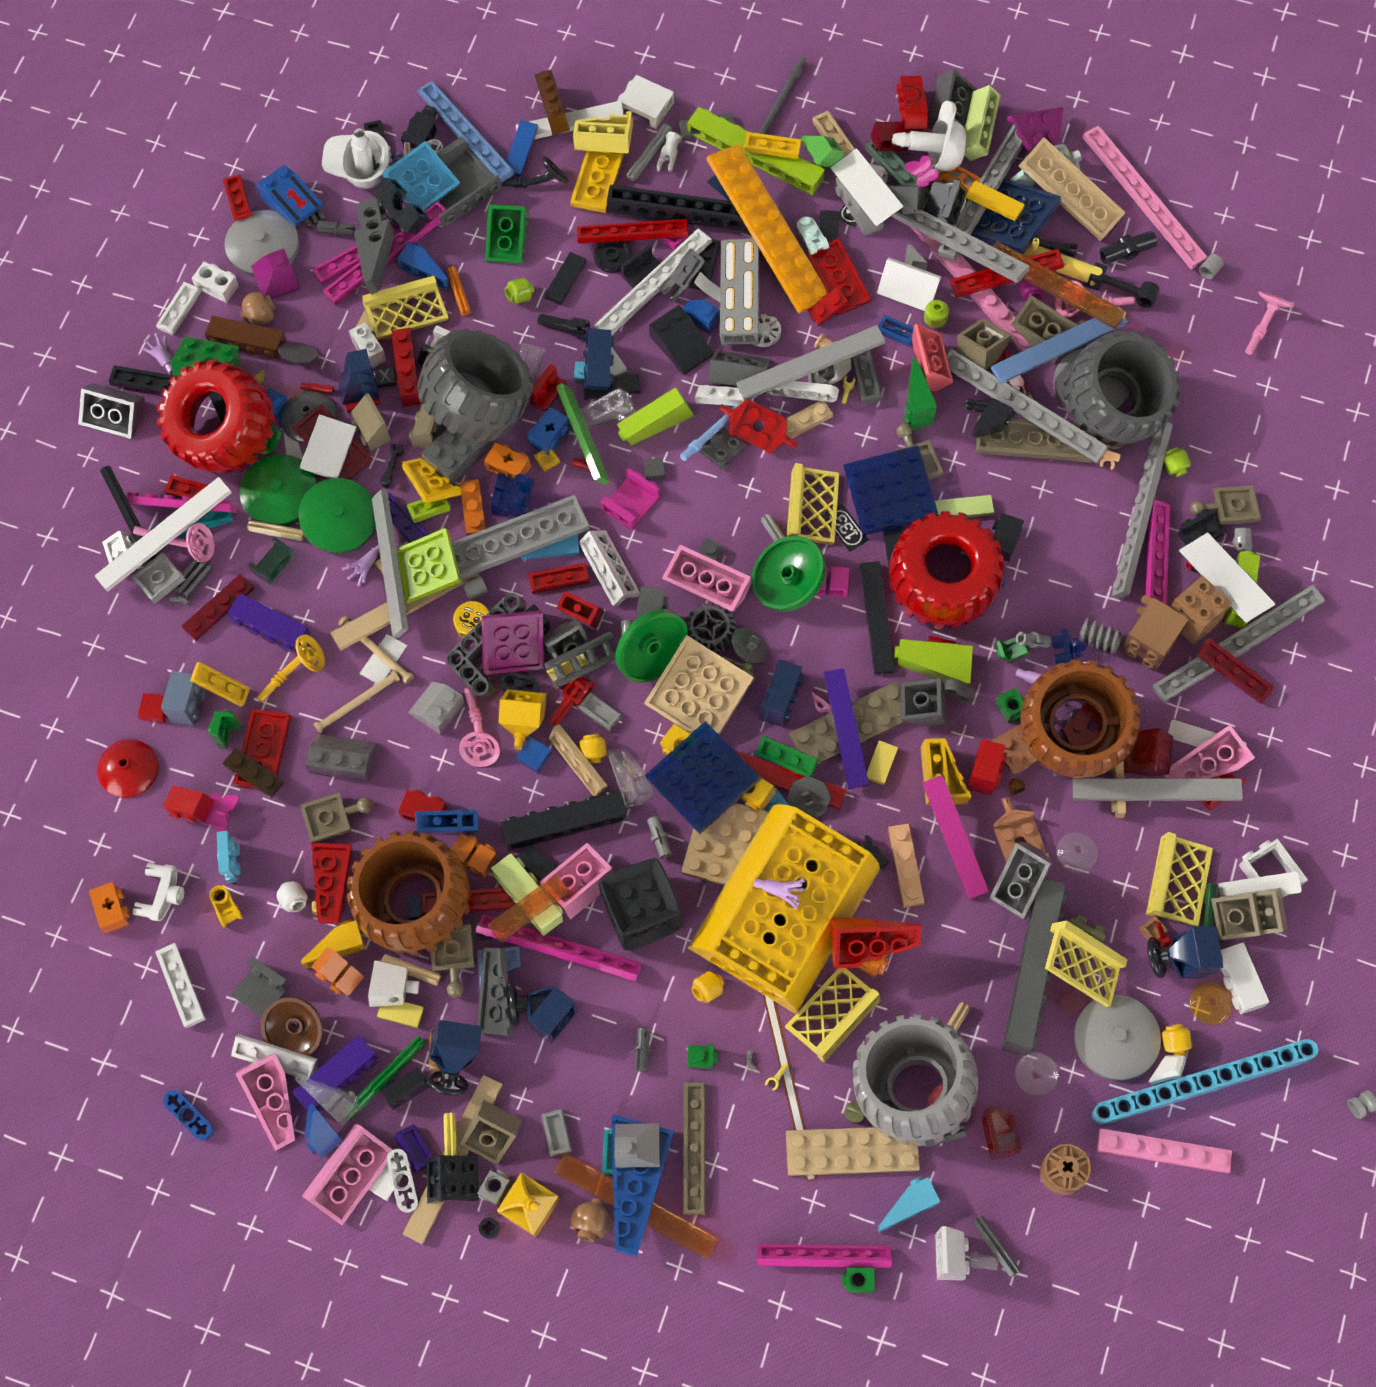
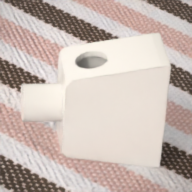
[368,961,419,1007]

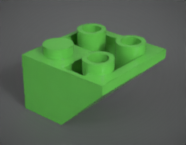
[801,136,843,169]

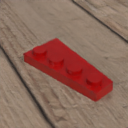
[311,843,353,924]

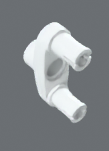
[133,863,184,921]

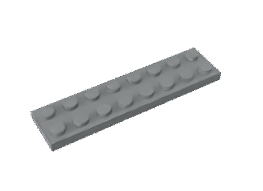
[452,495,590,579]

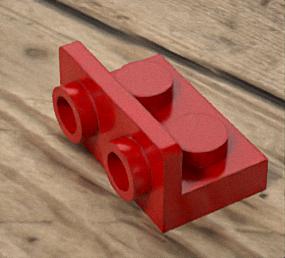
[530,363,567,411]

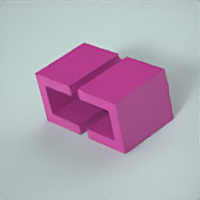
[816,565,849,597]

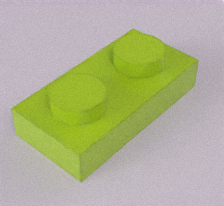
[406,499,450,523]

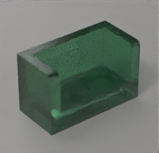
[248,536,295,585]

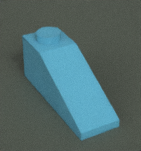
[877,1177,940,1233]

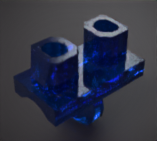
[1051,629,1086,665]

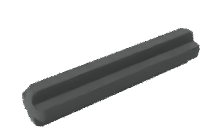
[973,1216,1020,1277]

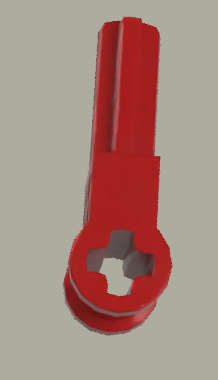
[549,676,595,726]

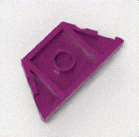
[1007,107,1064,152]

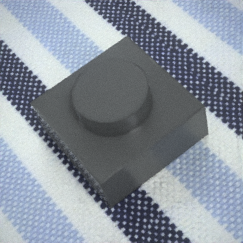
[697,538,724,561]

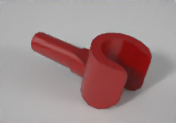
[1155,921,1171,948]

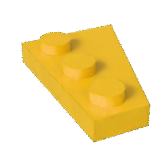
[402,458,461,504]

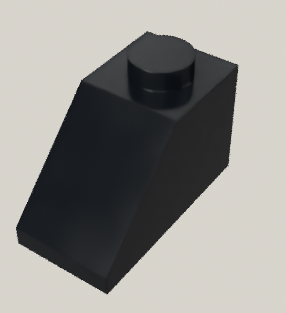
[972,397,1014,438]

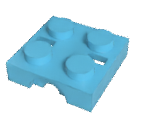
[217,831,241,883]

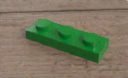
[756,736,819,777]

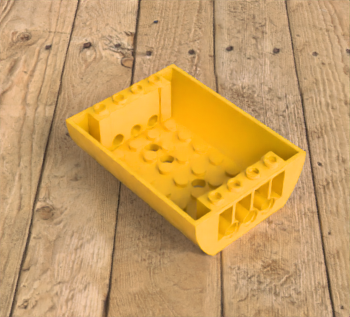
[687,804,880,1014]

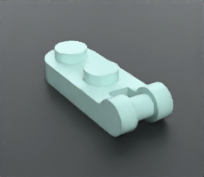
[797,217,829,255]

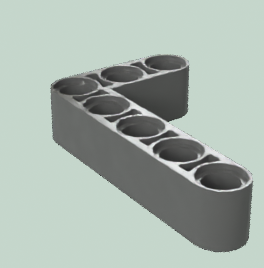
[446,593,526,698]

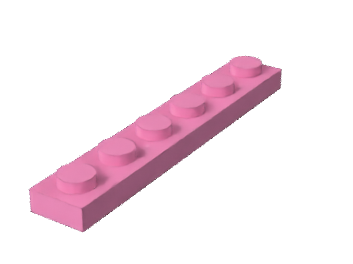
[1097,1129,1232,1174]

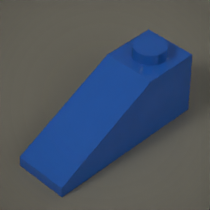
[397,242,450,290]
[415,810,479,835]

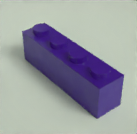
[227,593,311,653]
[292,1035,379,1112]

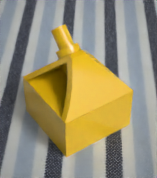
[499,689,547,750]
[497,1172,560,1237]

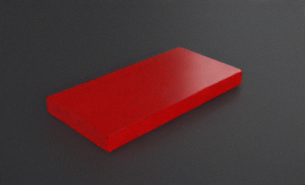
[805,238,871,316]
[233,708,292,790]

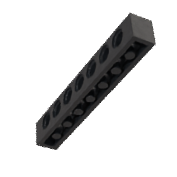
[607,185,749,232]

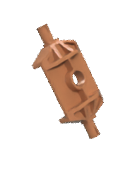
[993,797,1050,863]

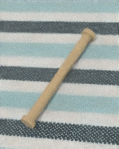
[338,616,414,684]
[313,670,400,734]

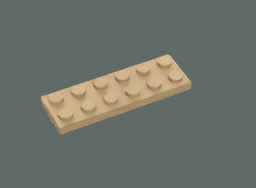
[1019,138,1126,241]
[786,1127,920,1176]

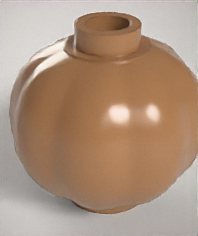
[240,292,276,326]
[571,1198,613,1242]

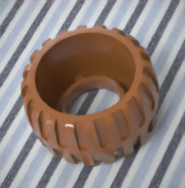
[1020,659,1140,779]
[347,830,471,955]

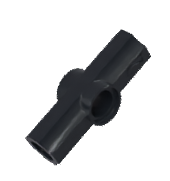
[1099,231,1157,264]

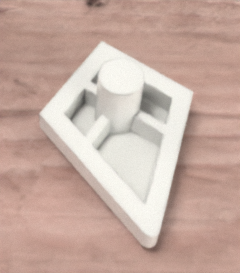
[1149,1055,1187,1085]

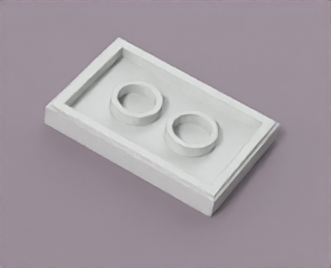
[877,258,941,311]
[300,414,356,479]

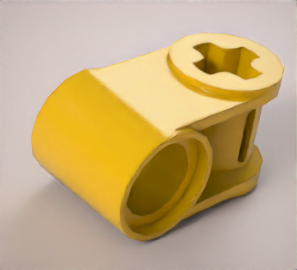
[209,885,243,928]

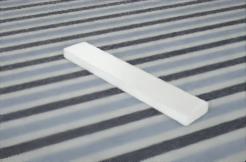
[516,101,624,140]

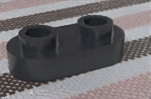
[500,672,540,693]

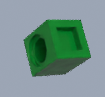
[996,688,1023,723]
[842,1268,875,1293]

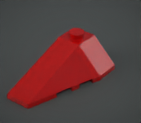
[831,918,921,969]

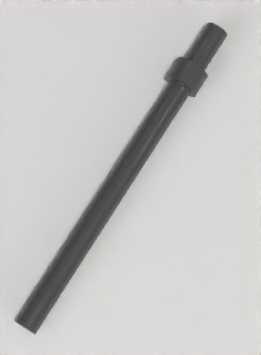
[759,56,806,134]

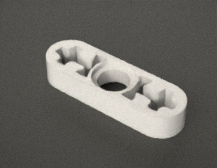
[386,1149,418,1213]

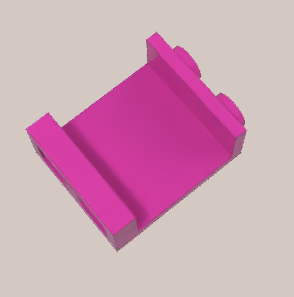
[600,468,660,531]

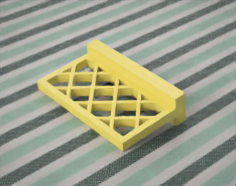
[362,276,449,340]
[786,463,839,545]
[1146,832,1213,926]
[1045,920,1127,1007]
[785,968,881,1063]

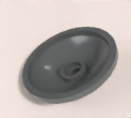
[280,391,337,443]

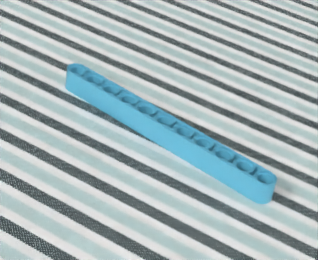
[1091,1039,1318,1125]

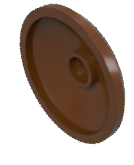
[260,997,323,1056]

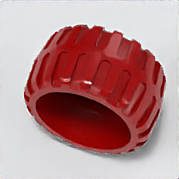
[157,360,275,474]
[889,511,1004,629]

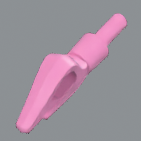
[811,692,832,714]

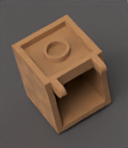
[1170,575,1232,646]
[1122,595,1189,670]

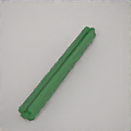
[342,1036,426,1120]

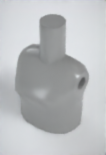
[1232,528,1252,552]

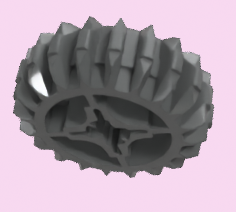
[685,602,737,654]

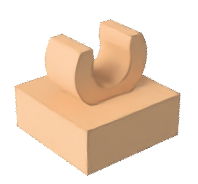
[1100,450,1121,470]

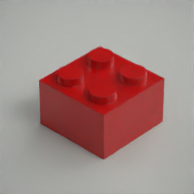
[967,738,1008,796]

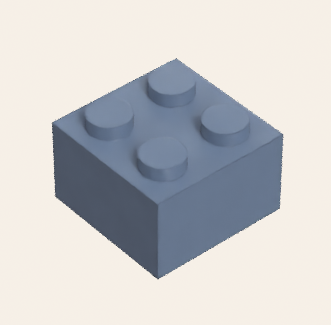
[161,671,205,726]

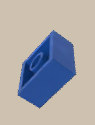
[516,737,552,774]

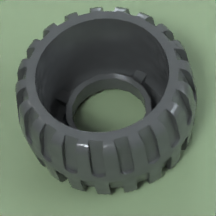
[417,329,533,442]
[1063,331,1181,447]

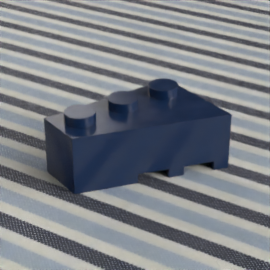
[583,328,614,390]
[338,349,379,405]
[760,660,805,727]

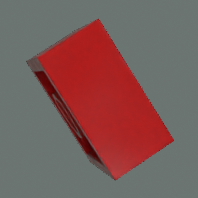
[137,693,167,724]

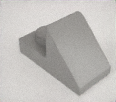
[905,244,927,271]

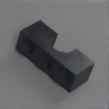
[373,178,429,235]

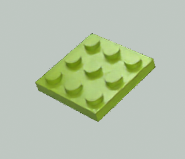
[396,528,462,604]

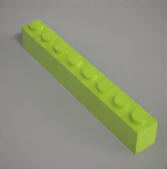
[687,107,825,196]

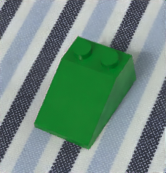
[485,205,529,263]
[903,358,937,431]

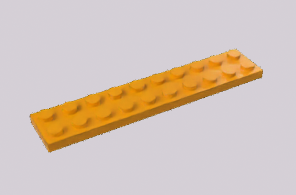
[706,144,828,314]

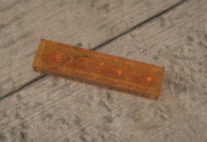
[488,874,569,943]

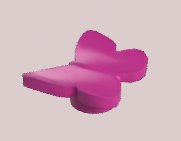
[905,155,940,189]
[203,793,239,832]

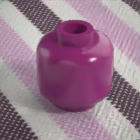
[1019,275,1046,302]

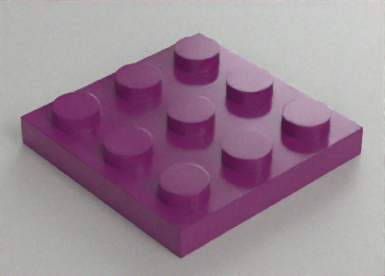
[482,610,544,675]

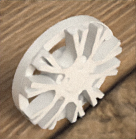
[753,314,781,347]

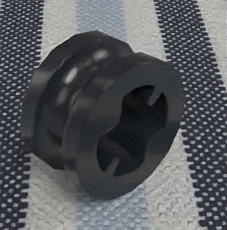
[479,1217,499,1239]

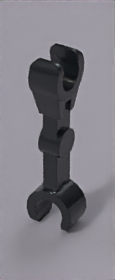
[1035,236,1078,257]
[381,443,404,488]

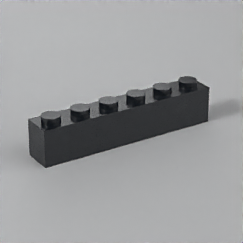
[501,791,628,851]

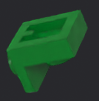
[687,1044,718,1069]

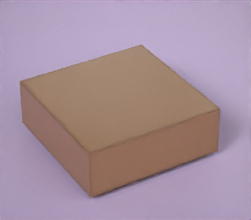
[1138,915,1169,940]

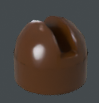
[1008,778,1026,795]

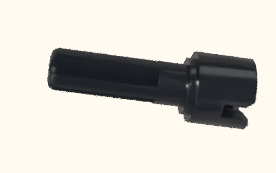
[537,314,590,338]

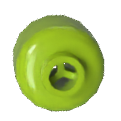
[505,278,534,304]
[924,300,949,328]
[1163,447,1191,477]

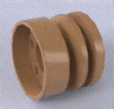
[1039,1144,1091,1196]

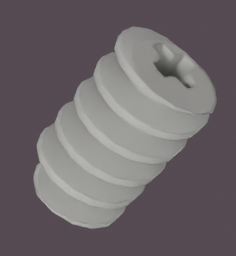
[1079,617,1124,655]

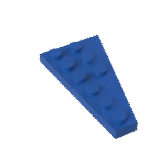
[612,1114,674,1258]

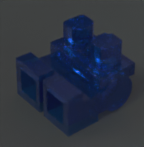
[490,473,534,517]

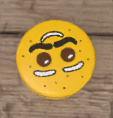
[453,601,489,638]

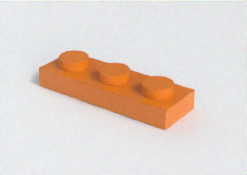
[460,479,486,536]

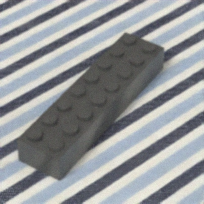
[1001,879,1067,1056]

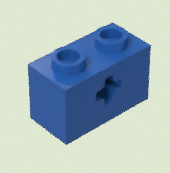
[527,407,571,455]

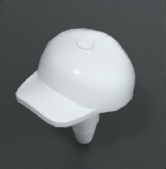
[892,101,966,173]
[322,129,392,189]

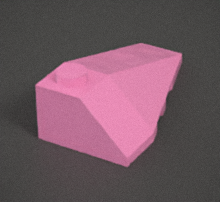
[1162,725,1255,779]
[236,1053,295,1151]

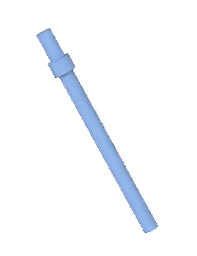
[680,396,757,461]

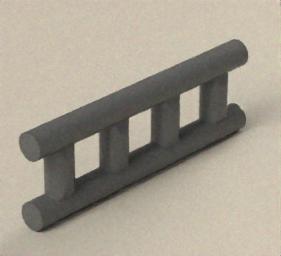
[545,632,616,689]

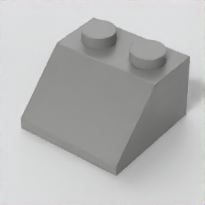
[408,681,465,735]

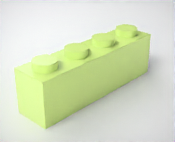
[965,85,1001,161]
[491,853,563,936]

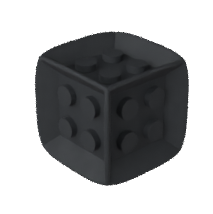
[598,858,683,950]

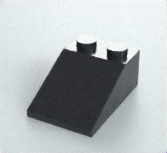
[649,305,714,375]

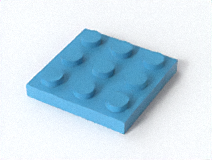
[382,141,460,211]

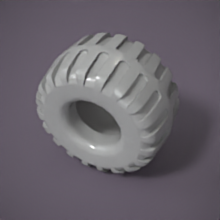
[853,1014,978,1146]

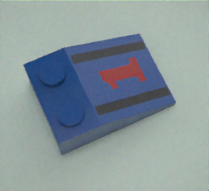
[256,164,323,226]

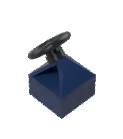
[1147,926,1224,979]
[508,984,578,1044]
[427,1020,482,1096]

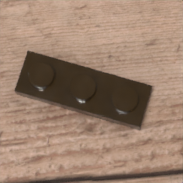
[222,748,284,799]

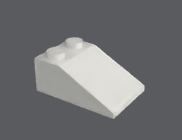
[935,1226,970,1280]

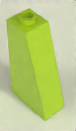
[617,387,695,446]
[1224,551,1260,628]
[894,639,973,686]

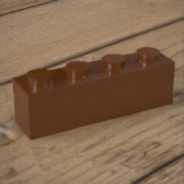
[534,70,570,135]
[205,315,287,360]

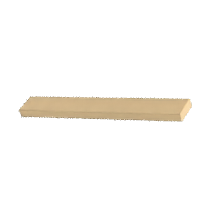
[330,573,479,651]
[403,1075,503,1245]

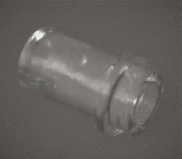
[969,1252,998,1271]

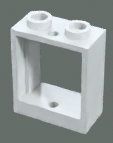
[1239,839,1308,898]

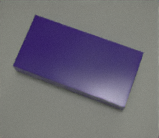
[394,1124,433,1173]

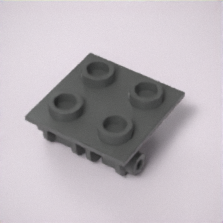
[699,427,746,470]

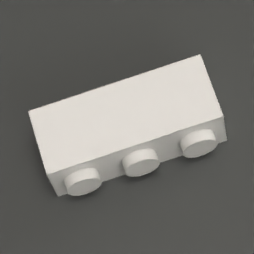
[1220,942,1269,1014]

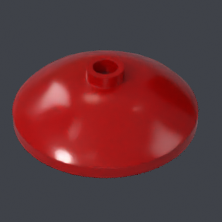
[97,739,159,798]

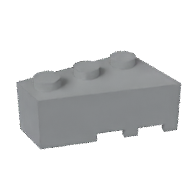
[835,177,884,237]

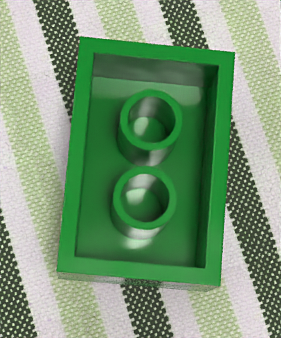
[171,336,241,376]

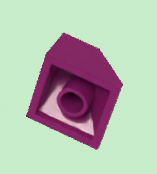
[251,249,299,299]

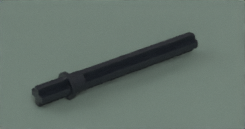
[100,466,156,563]

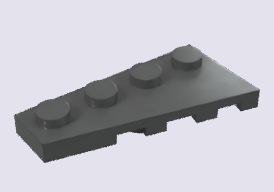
[477,948,513,1036]

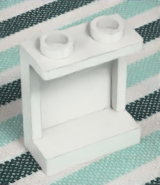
[617,75,674,129]

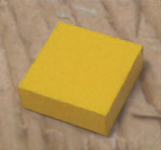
[533,450,560,472]

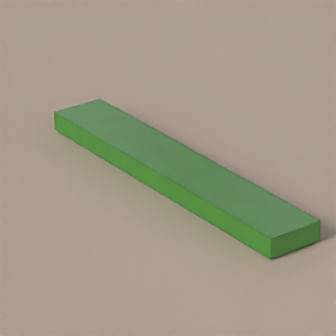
[556,383,610,485]

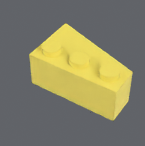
[573,111,633,153]

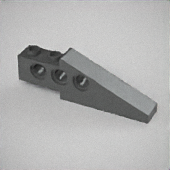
[354,197,396,295]

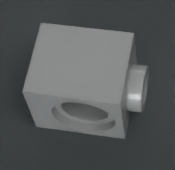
[477,1169,511,1207]

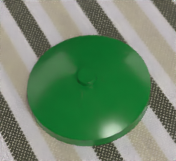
[240,454,317,526]
[298,478,376,554]
[751,536,826,612]
[616,609,688,683]

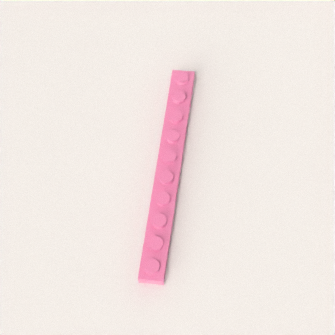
[1083,125,1208,270]
[911,227,1031,353]

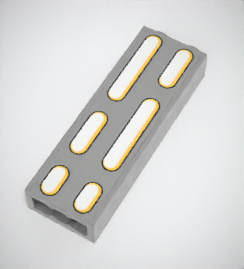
[720,238,760,345]

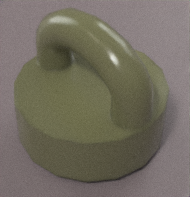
[844,1101,865,1124]

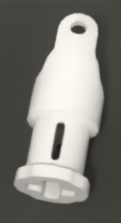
[657,132,682,172]

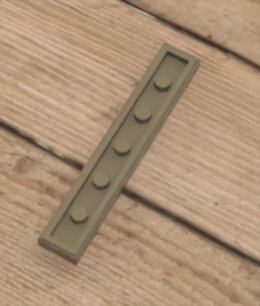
[683,1082,705,1215]

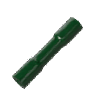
[1203,883,1219,926]

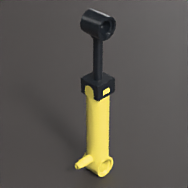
[1012,238,1160,308]

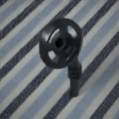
[502,155,569,188]

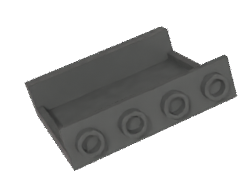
[436,136,503,228]

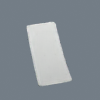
[694,272,720,302]

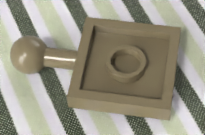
[893,423,943,487]
[1190,485,1261,525]
[300,792,374,843]
[431,924,475,998]

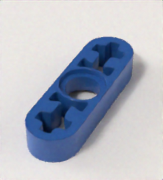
[163,1090,214,1141]

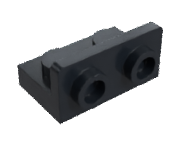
[1178,508,1225,545]

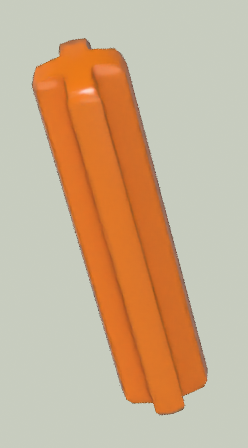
[446,266,471,316]

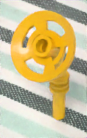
[256,634,325,703]

